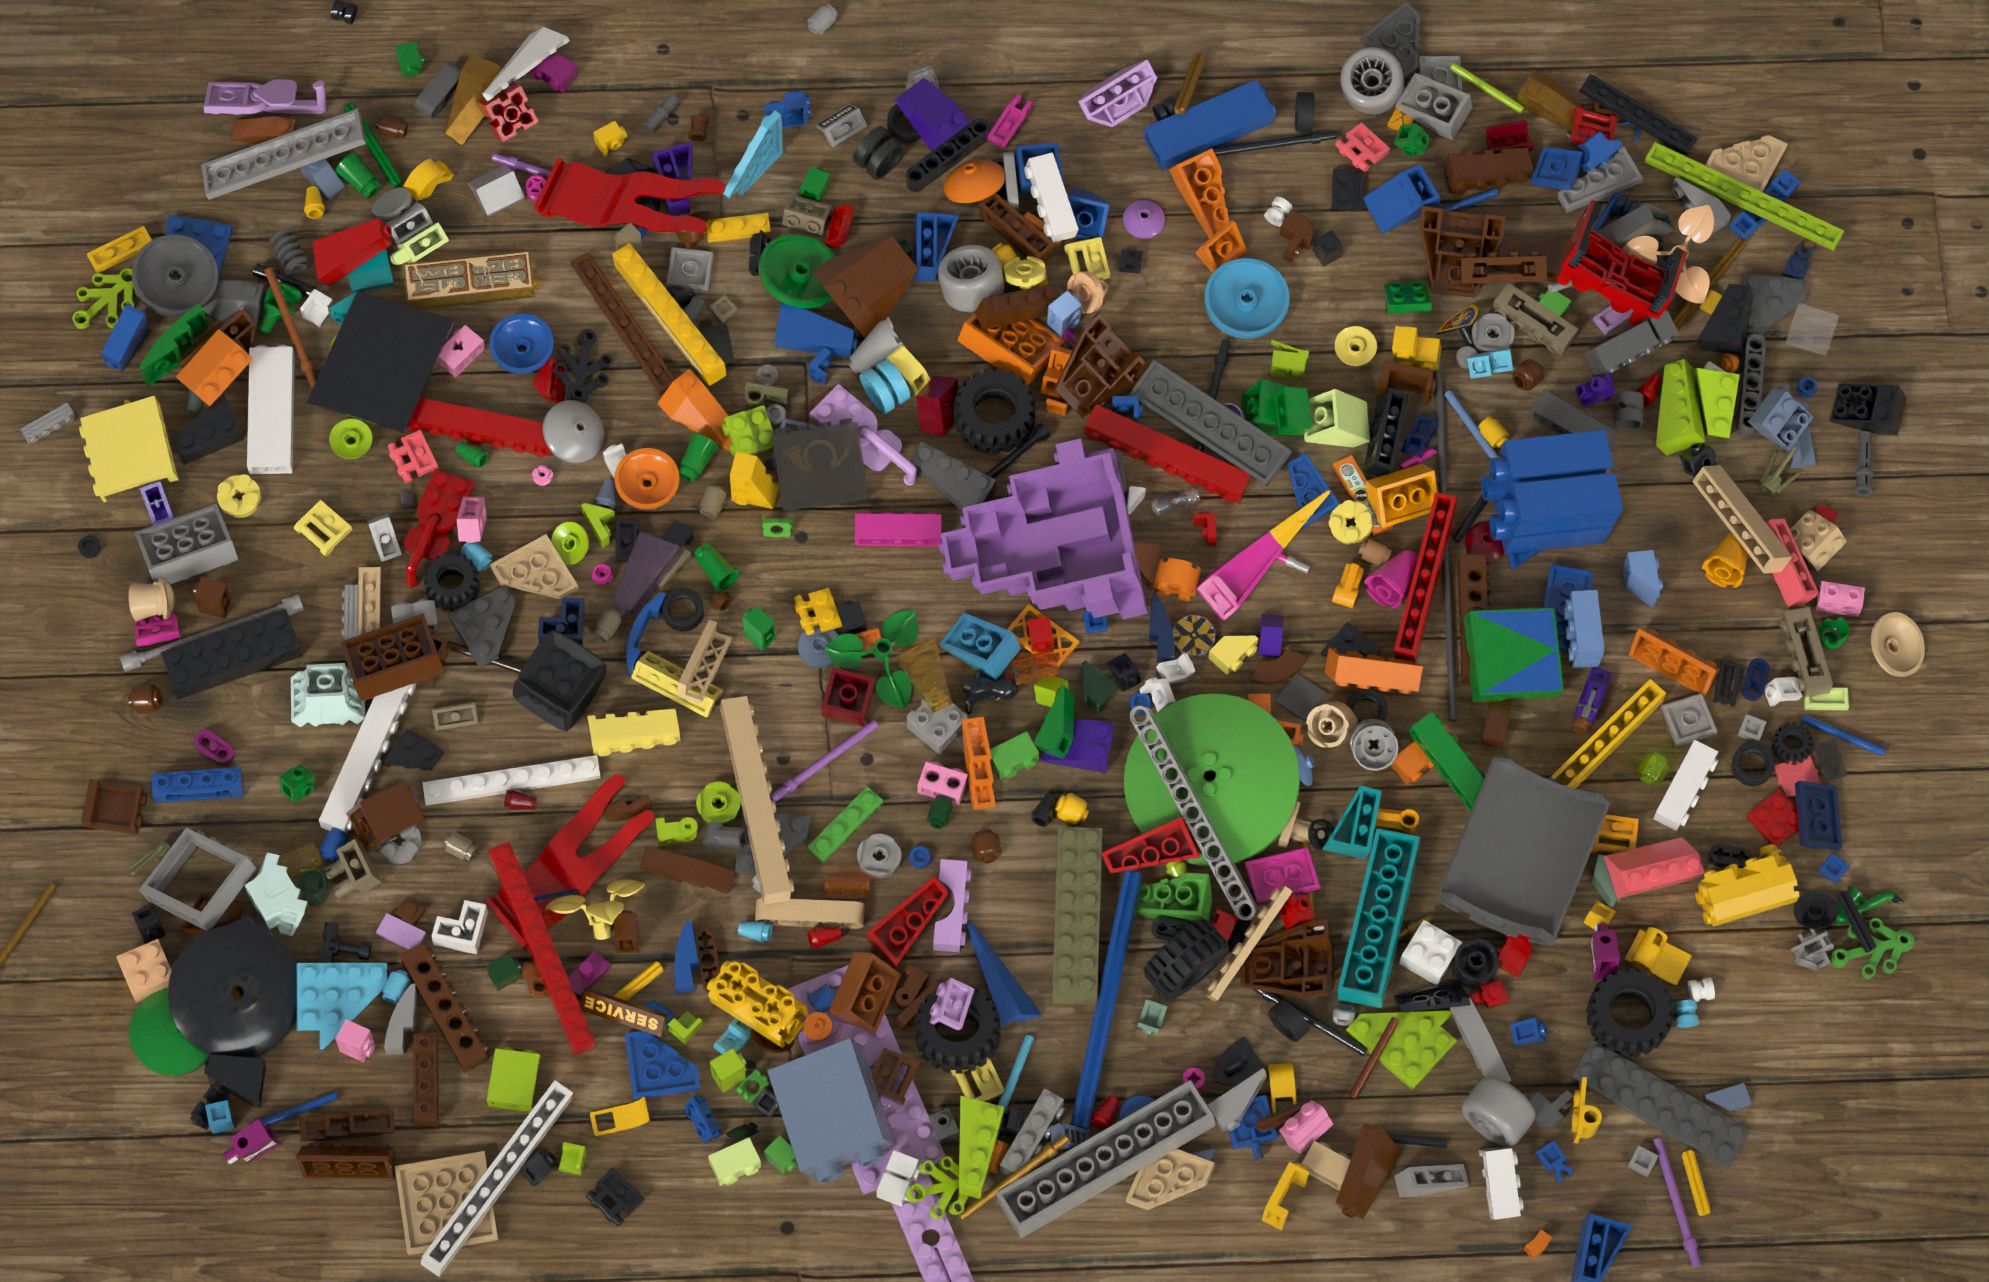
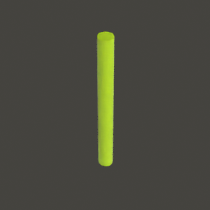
[1450,62,1525,113]

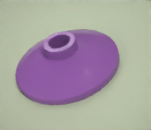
[1123,200,1165,239]

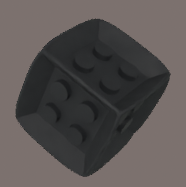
[513,630,607,732]

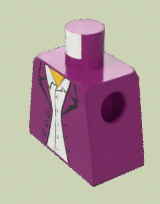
[1590,923,1620,980]
[223,1119,280,1164]

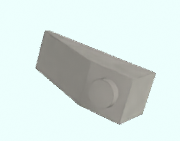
[1207,1068,1267,1133]
[1394,1164,1469,1198]

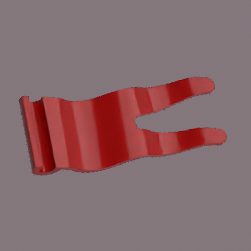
[534,157,726,233]
[484,774,655,949]

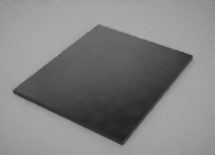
[307,290,455,434]

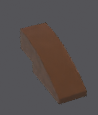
[1481,699,1512,748]

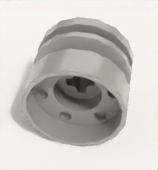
[1350,718,1398,771]

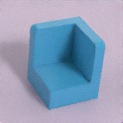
[205,1100,235,1134]

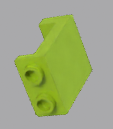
[487,1047,541,1112]

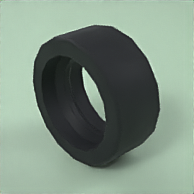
[1295,92,1315,132]
[887,104,921,143]
[662,588,704,632]
[1347,689,1388,724]
[1731,742,1775,787]
[1268,1000,1310,1042]

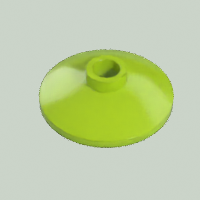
[329,419,373,459]
[551,522,589,565]

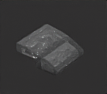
[1785,302,1839,356]

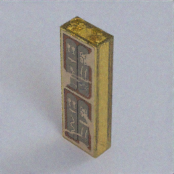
[403,250,539,310]

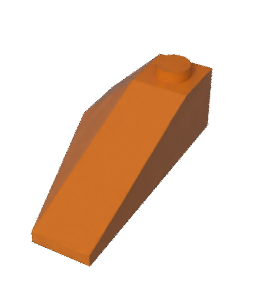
[1169,149,1229,239]
[657,369,731,451]

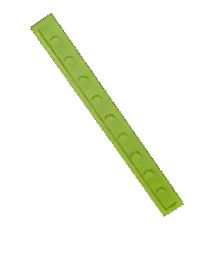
[1645,142,1844,251]

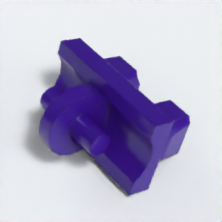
[1576,373,1616,407]

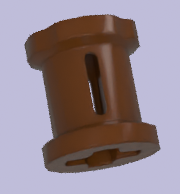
[688,114,709,142]

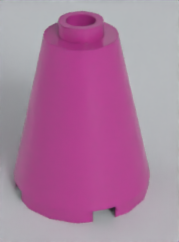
[1365,550,1418,609]

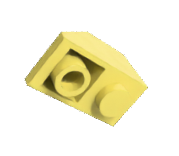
[886,345,931,396]
[1208,636,1258,675]

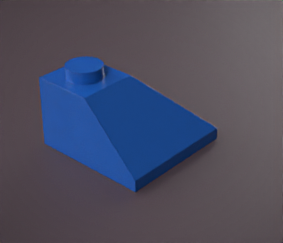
[1068,187,1110,240]

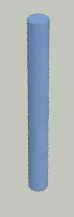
[1444,390,1498,459]

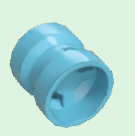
[1674,1000,1699,1028]

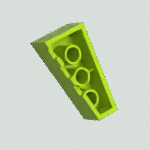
[1656,359,1705,456]

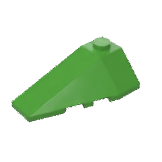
[1134,873,1212,923]

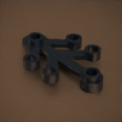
[553,329,612,403]

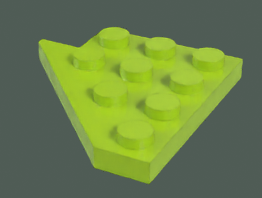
[1345,1011,1457,1090]

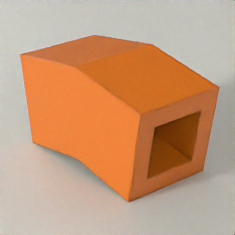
[1524,1230,1553,1260]

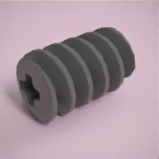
[270,228,308,276]

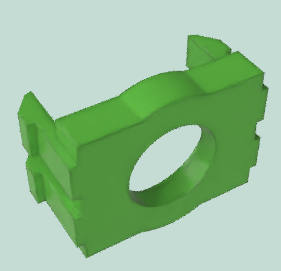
[762,514,793,538]
[736,1069,770,1103]

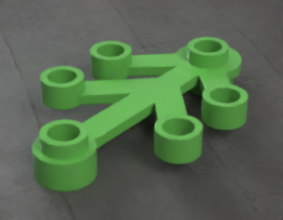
[1830,918,1914,979]

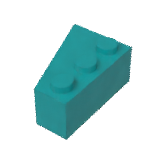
[1322,786,1382,860]

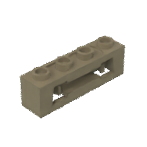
[1492,283,1578,356]
[1780,607,1833,698]

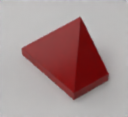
[532,358,567,404]

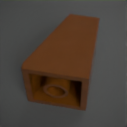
[346,781,424,852]

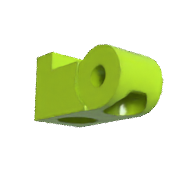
[656,817,698,846]

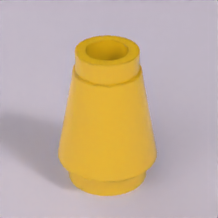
[304,186,325,219]

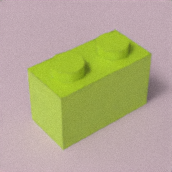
[710,1048,747,1093]

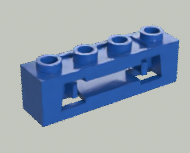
[152,767,244,803]

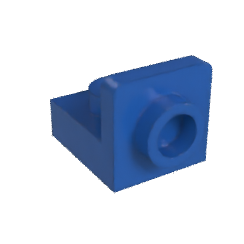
[808,347,832,385]
[1112,396,1143,423]
[1510,1017,1548,1047]

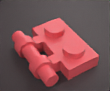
[1335,122,1390,172]
[387,430,438,483]

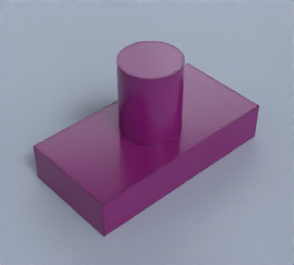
[568,950,611,998]

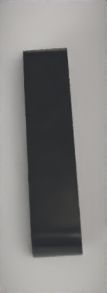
[906,118,990,192]

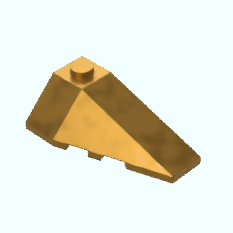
[444,55,502,146]

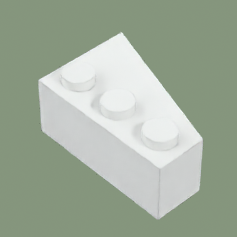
[1479,1147,1523,1219]

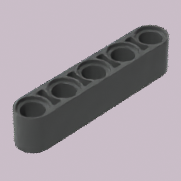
[1737,334,1766,437]

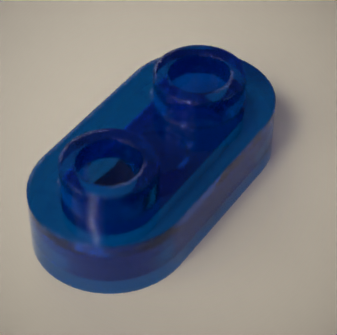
[1741,658,1770,701]

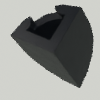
[666,285,696,309]

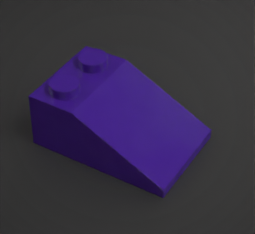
[894,78,970,151]
[1041,720,1115,773]

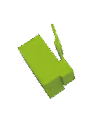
[1270,339,1309,380]

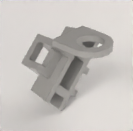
[1791,929,1834,971]

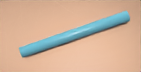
[998,1035,1034,1113]

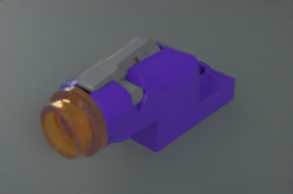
[1571,667,1613,734]

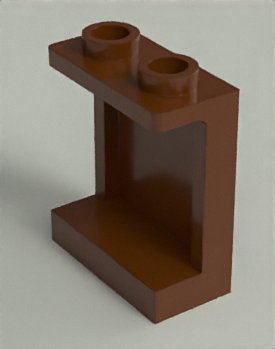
[1376,361,1436,406]
[81,779,147,834]

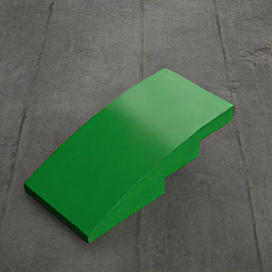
[140,304,209,387]

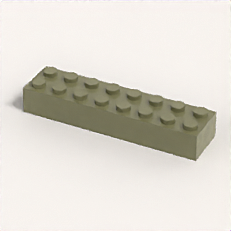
[1052,827,1102,1006]

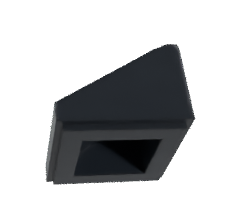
[753,1085,779,1118]

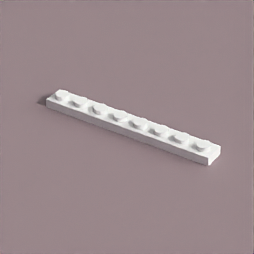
[422,755,601,806]

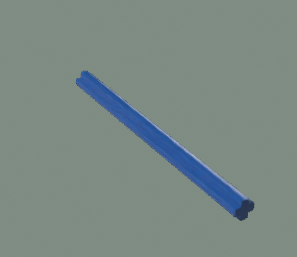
[1070,870,1143,1130]

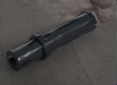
[253,263,317,297]

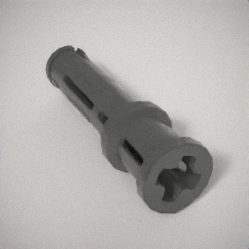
[1854,431,1874,496]

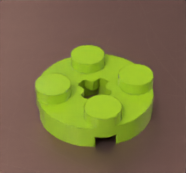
[696,782,741,825]

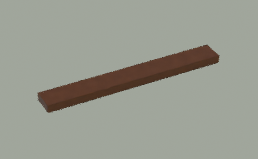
[571,252,676,396]

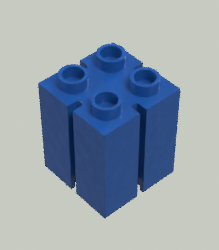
[1481,430,1623,554]

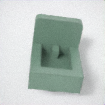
[1137,998,1168,1035]

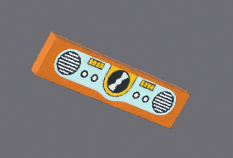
[1332,455,1393,537]

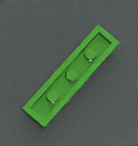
[807,786,883,864]

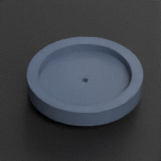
[798,626,838,668]

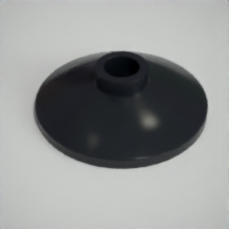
[1793,893,1838,930]

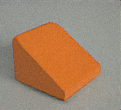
[1045,396,1069,416]

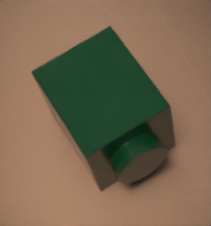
[486,953,523,991]

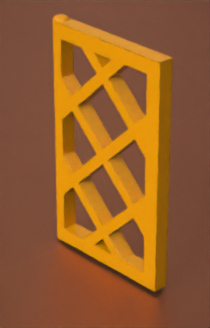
[1007,604,1080,671]

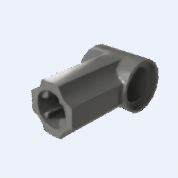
[702,822,748,850]

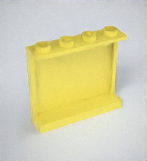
[79,396,178,502]

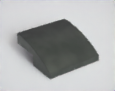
[691,324,734,371]

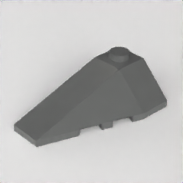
[203,281,266,333]

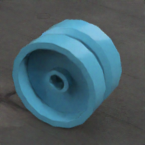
[860,359,911,414]

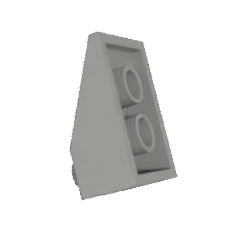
[1395,73,1473,140]

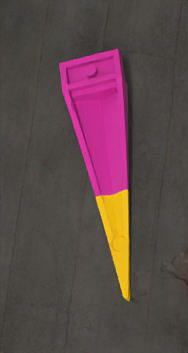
[1196,490,1330,621]

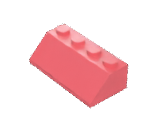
[1604,837,1705,899]

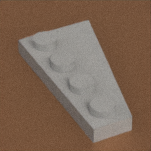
[1557,147,1643,213]

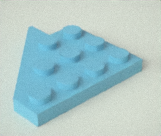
[723,111,783,199]
[296,963,387,1050]

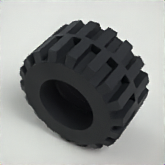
[423,552,480,612]

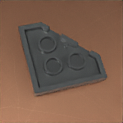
[1360,1,1420,81]
[1742,274,1807,335]
[448,585,516,668]
[735,813,810,876]

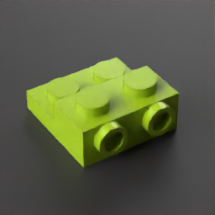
[721,405,777,456]

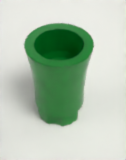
[335,152,382,199]
[678,433,719,483]
[694,543,740,591]

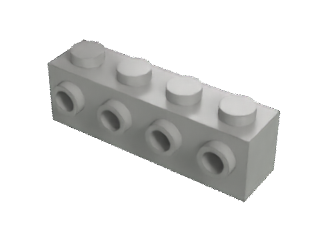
[1000,1089,1065,1176]

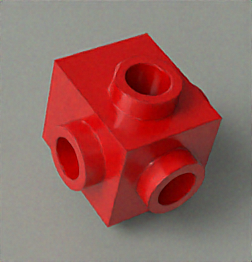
[1280,893,1315,929]

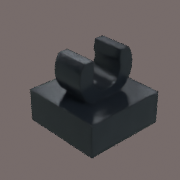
[1119,249,1143,274]

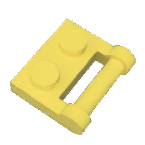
[1064,237,1110,280]
[294,500,352,556]
[950,1057,1004,1102]

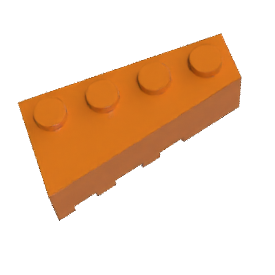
[1325,648,1423,694]

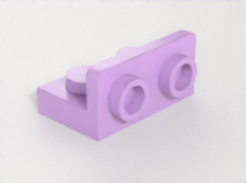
[930,978,974,1030]

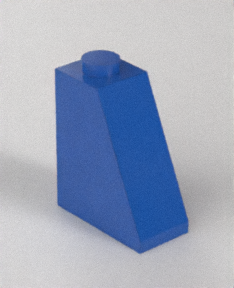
[102,304,151,371]

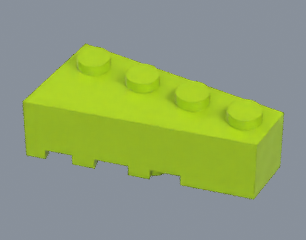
[959,1096,1004,1199]

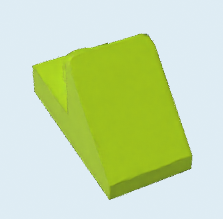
[581,503,615,548]

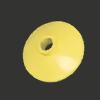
[1334,326,1377,366]

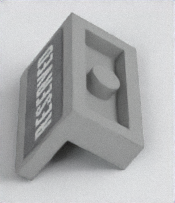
[815,104,867,147]

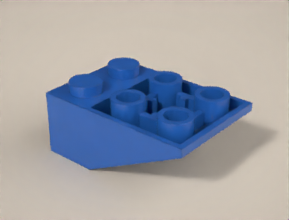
[1363,164,1440,234]

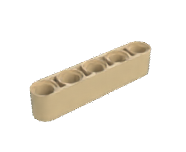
[755,898,865,929]

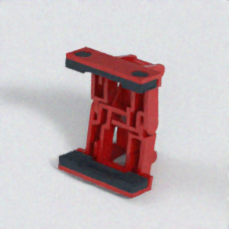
[1557,199,1687,326]

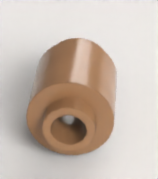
[1358,539,1392,566]

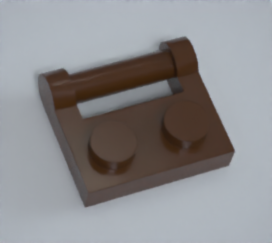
[872,1047,921,1105]

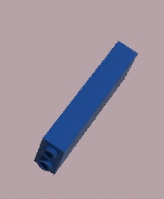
[1143,80,1276,171]

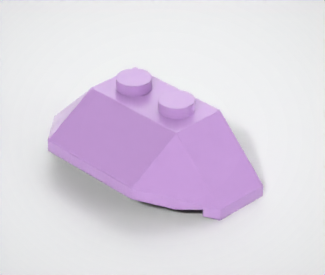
[1078,59,1157,127]

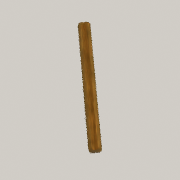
[1672,237,1746,330]

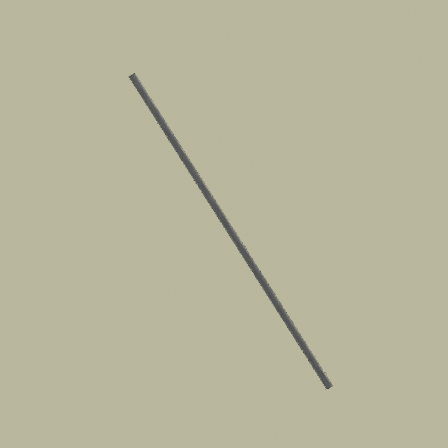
[1435,360,1457,721]

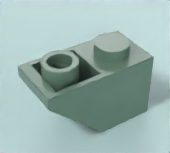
[1591,854,1621,908]

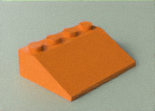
[957,314,1066,386]
[1628,627,1720,697]

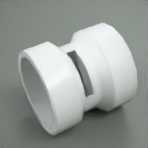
[1264,197,1293,226]
[1687,977,1715,1002]

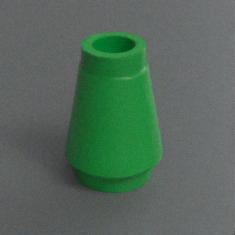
[455,441,489,468]

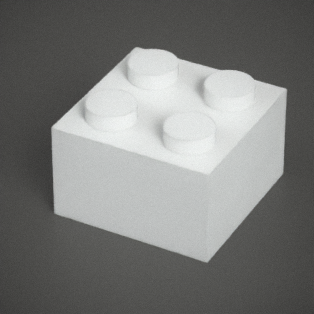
[1399,920,1462,985]

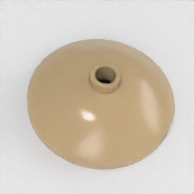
[1871,612,1925,677]

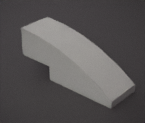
[384,984,417,1055]

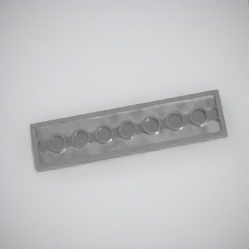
[201,109,366,200]

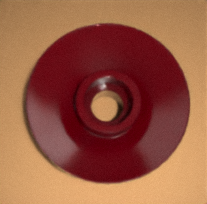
[1465,522,1504,563]

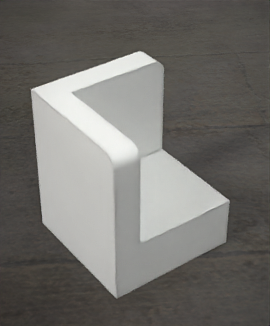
[300,289,333,327]

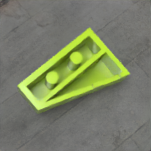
[1695,368,1740,439]

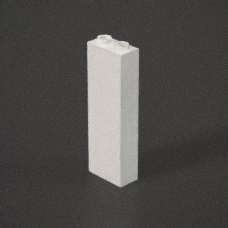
[247,345,295,474]

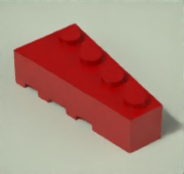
[1101,815,1202,873]

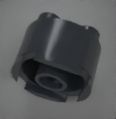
[1451,939,1499,989]

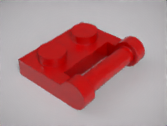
[1570,106,1617,144]

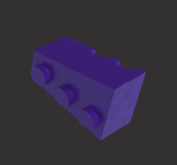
[652,142,693,216]

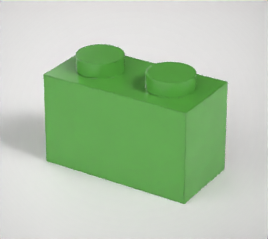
[990,731,1039,779]

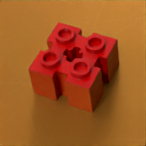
[478,82,539,142]

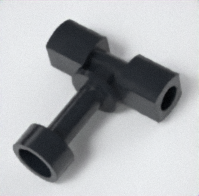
[317,922,372,963]

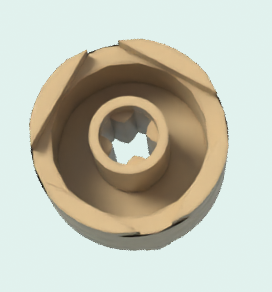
[1306,701,1358,748]

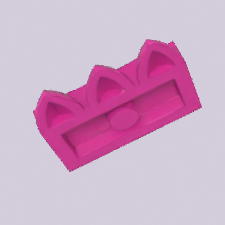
[134,613,180,647]

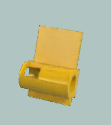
[1624,927,1692,986]
[1571,1077,1602,1144]

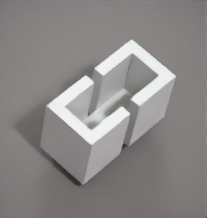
[877,1150,920,1207]

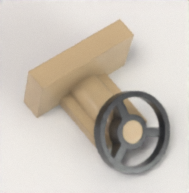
[1278,802,1334,850]

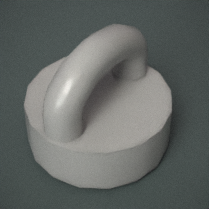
[1333,1003,1356,1026]

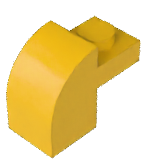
[403,158,454,201]

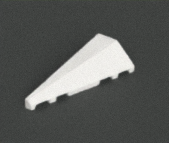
[483,27,570,101]

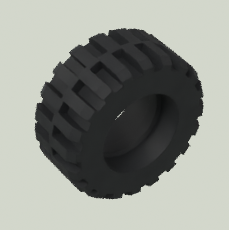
[954,368,1036,454]
[1144,919,1229,1000]
[1586,967,1675,1057]
[915,986,1001,1074]

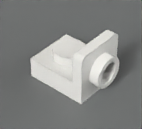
[603,444,626,481]
[1139,677,1176,712]
[1764,677,1803,706]

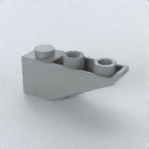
[1672,178,1731,234]

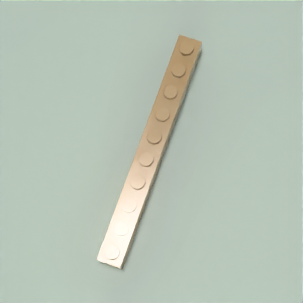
[720,696,794,905]

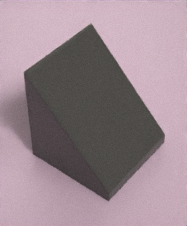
[400,491,418,509]

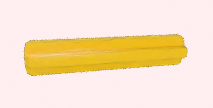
[614,961,663,1001]
[1682,1150,1711,1216]

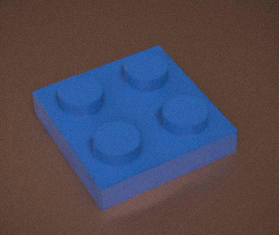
[1531,147,1584,190]

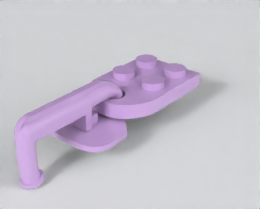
[204,79,327,115]
[810,384,917,486]

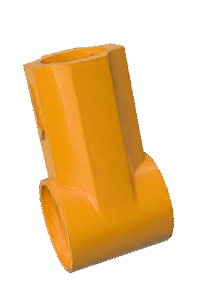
[1332,563,1364,609]
[1375,808,1419,835]

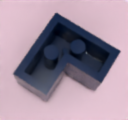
[538,598,586,646]

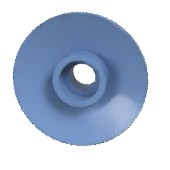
[1293,745,1315,786]

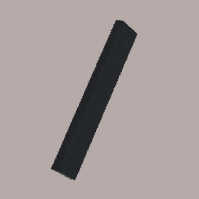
[1579,73,1697,156]

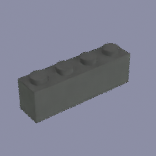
[1529,389,1617,448]

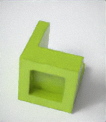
[1034,674,1069,707]
[668,1011,703,1045]
[559,1142,587,1175]

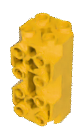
[1695,852,1799,927]
[707,960,809,1048]

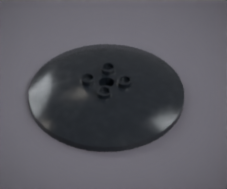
[167,925,297,1058]

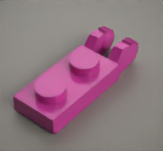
[987,94,1033,149]

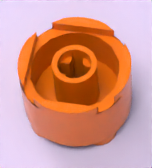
[1153,558,1201,601]

